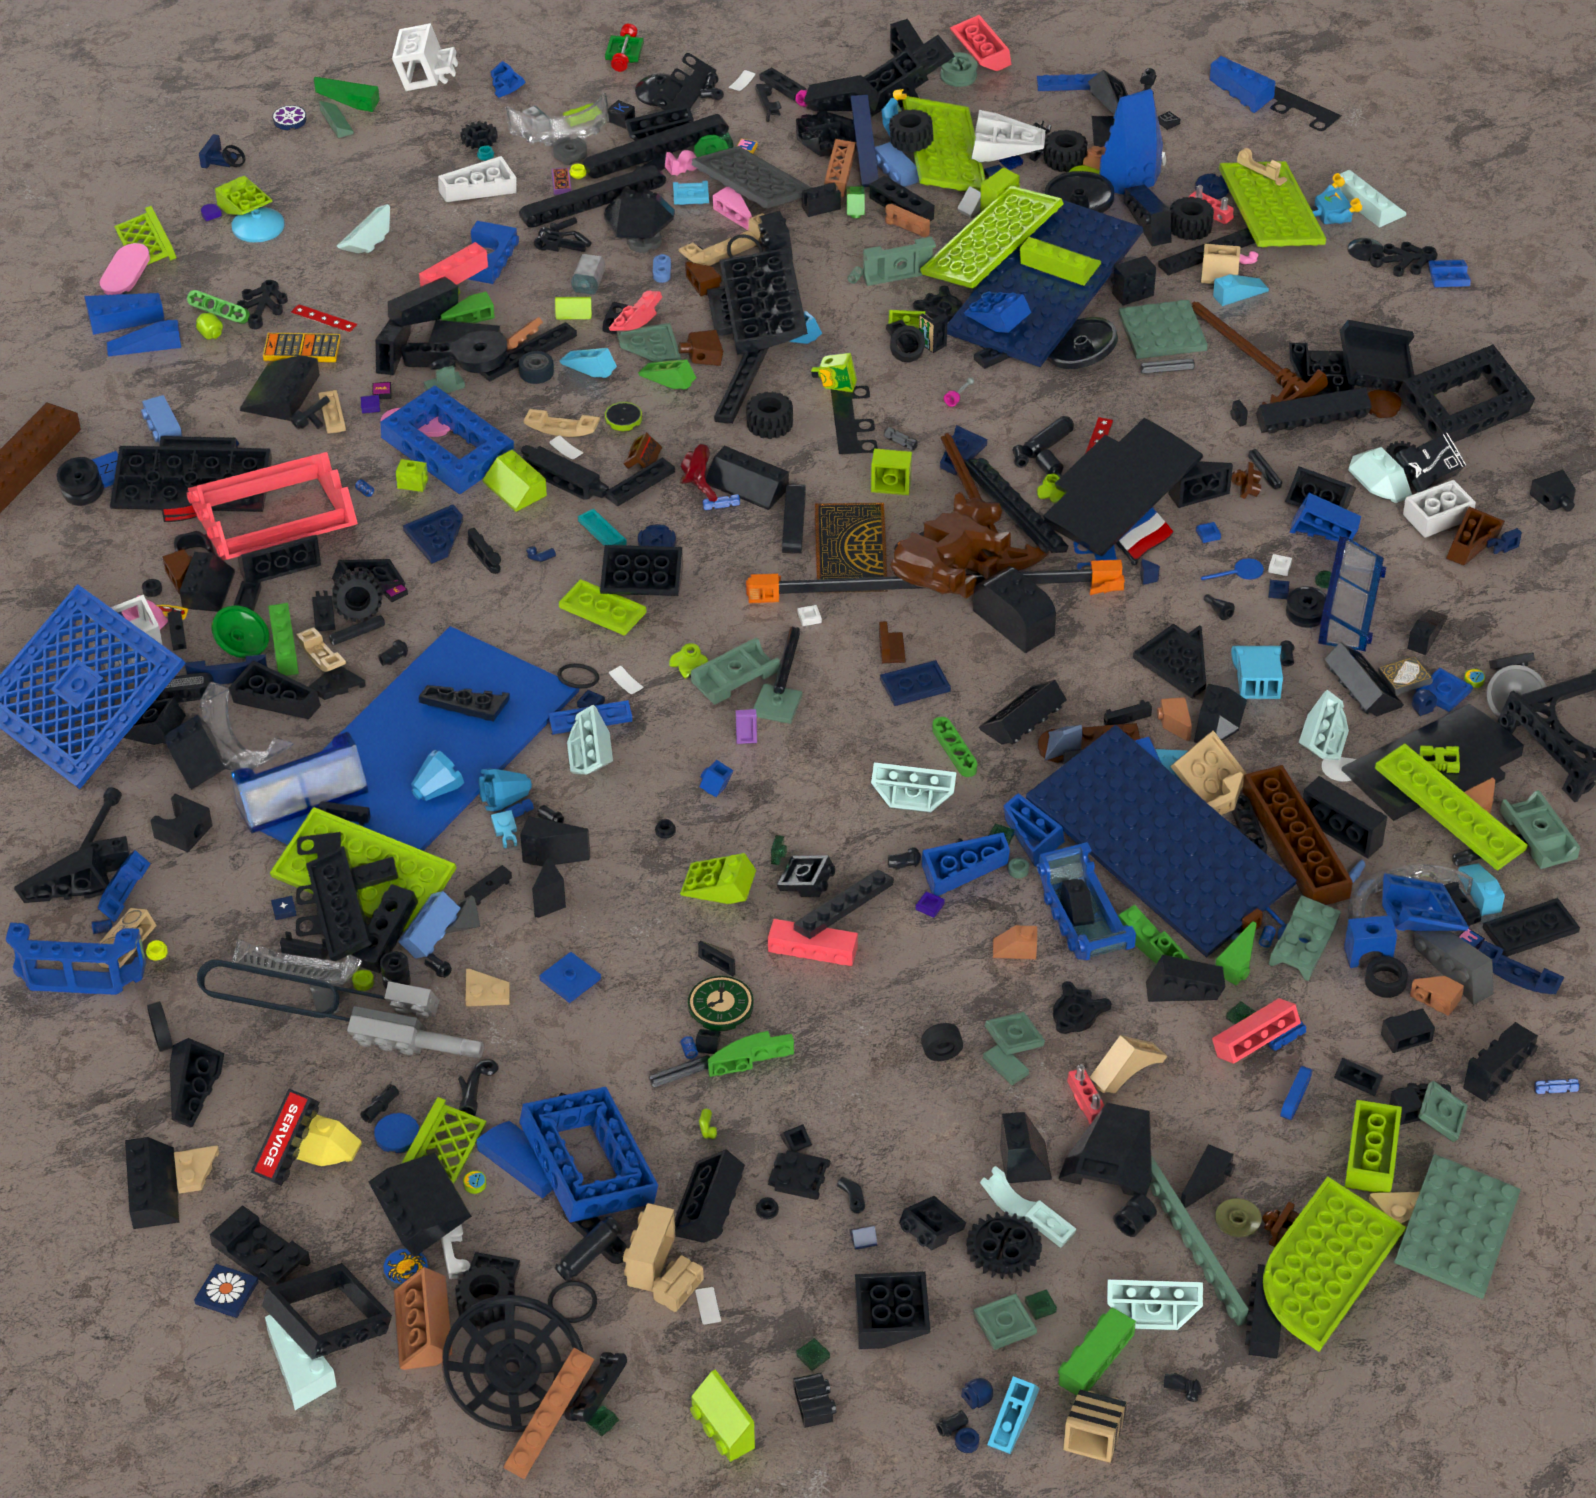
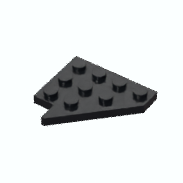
[1133,623,1206,699]

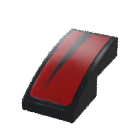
[161,498,197,522]

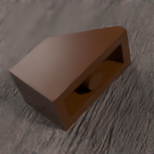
[685,262,722,297]
[162,549,192,594]

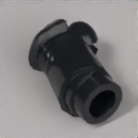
[378,640,408,666]
[888,847,921,870]
[1164,1373,1202,1402]

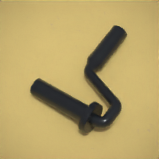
[550,217,592,247]

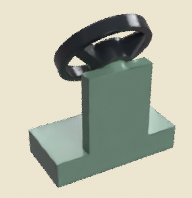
[424,357,465,393]

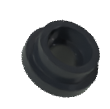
[655,819,676,839]
[756,1197,779,1219]

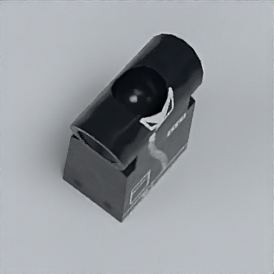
[1395,433,1466,493]

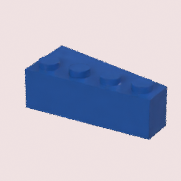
[1210,56,1275,113]
[84,293,165,335]
[921,833,1010,896]

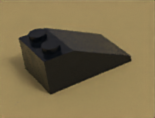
[1169,461,1233,508]
[332,559,406,603]
[123,697,186,745]
[164,715,226,790]
[520,816,591,867]

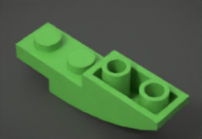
[1118,905,1191,964]
[708,1031,794,1077]

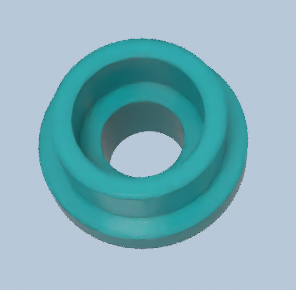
[477,146,494,161]

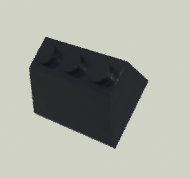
[1285,466,1356,509]
[179,552,235,612]

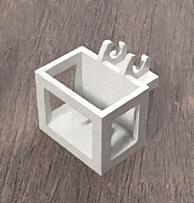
[392,23,458,91]
[89,595,162,669]

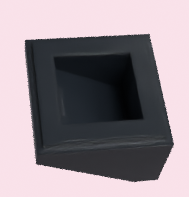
[695,1029,721,1054]
[780,1124,812,1152]

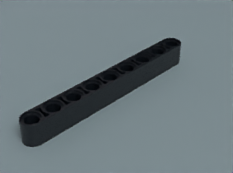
[583,114,729,179]
[519,165,666,228]

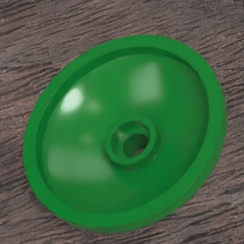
[211,605,269,659]

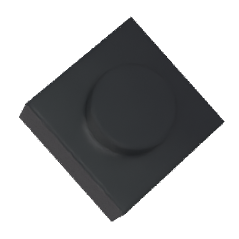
[1230,399,1248,427]

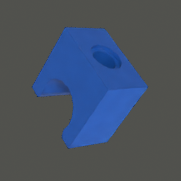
[1344,915,1397,968]

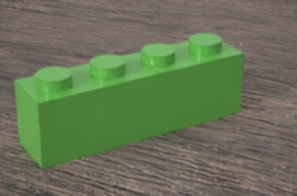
[268,603,299,676]
[1058,1307,1136,1396]

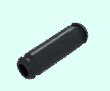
[1023,416,1074,458]
[555,1216,623,1282]

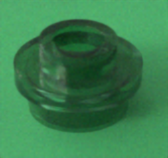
[1315,570,1335,588]

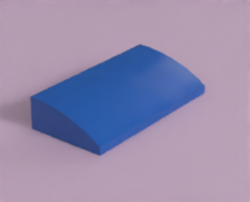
[476,1121,553,1199]

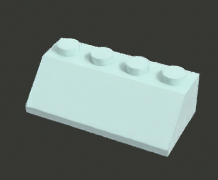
[1336,170,1406,228]

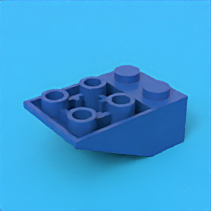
[964,292,1031,333]

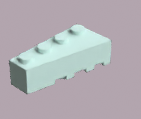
[265,1315,337,1410]

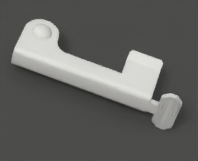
[441,1225,470,1279]

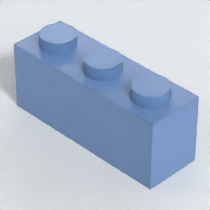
[875,142,918,187]
[141,395,182,444]
[398,891,460,959]

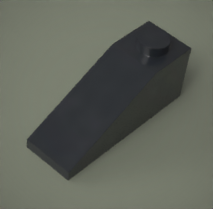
[1407,610,1448,655]
[1181,1144,1235,1208]

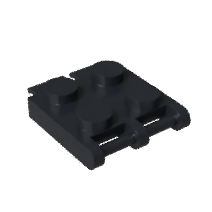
[768,1150,831,1200]

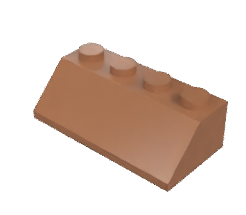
[394,1267,453,1370]

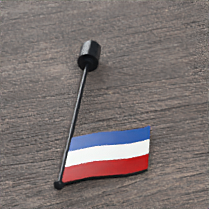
[1036,449,1173,566]

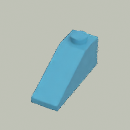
[1213,274,1269,306]
[560,348,617,378]
[1458,863,1505,916]
[987,1376,1040,1454]

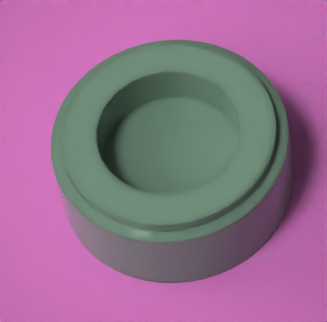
[1008,858,1029,878]

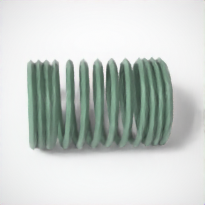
[848,266,863,284]

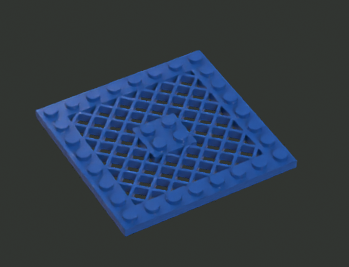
[0,584,186,789]

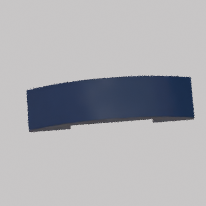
[185,654,267,684]
[1479,940,1564,994]

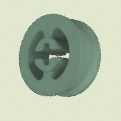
[940,52,978,87]

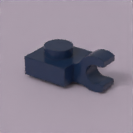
[1486,528,1522,554]

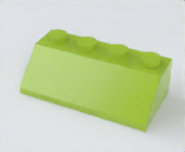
[1020,237,1101,286]

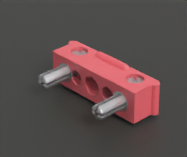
[1189,185,1234,224]
[1067,1064,1104,1124]

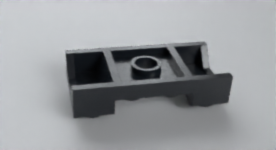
[209,1205,311,1287]

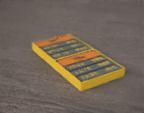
[263,333,341,362]

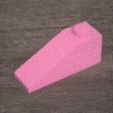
[713,187,752,230]

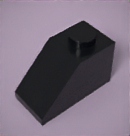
[1060,879,1095,926]

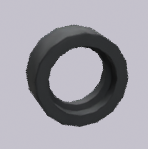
[890,325,925,362]
[1365,956,1408,998]

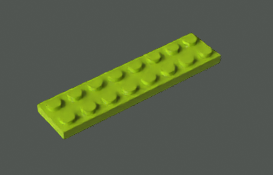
[1375,743,1527,871]

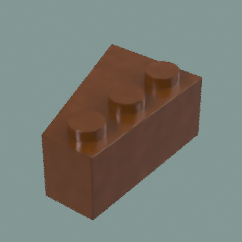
[1446,506,1505,566]

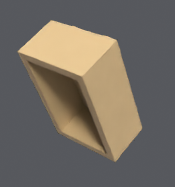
[623,1203,675,1292]

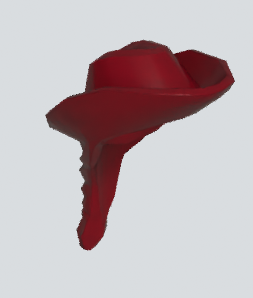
[680,444,718,502]

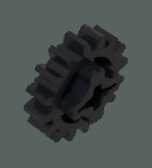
[460,121,498,149]

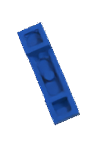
[98,850,151,922]

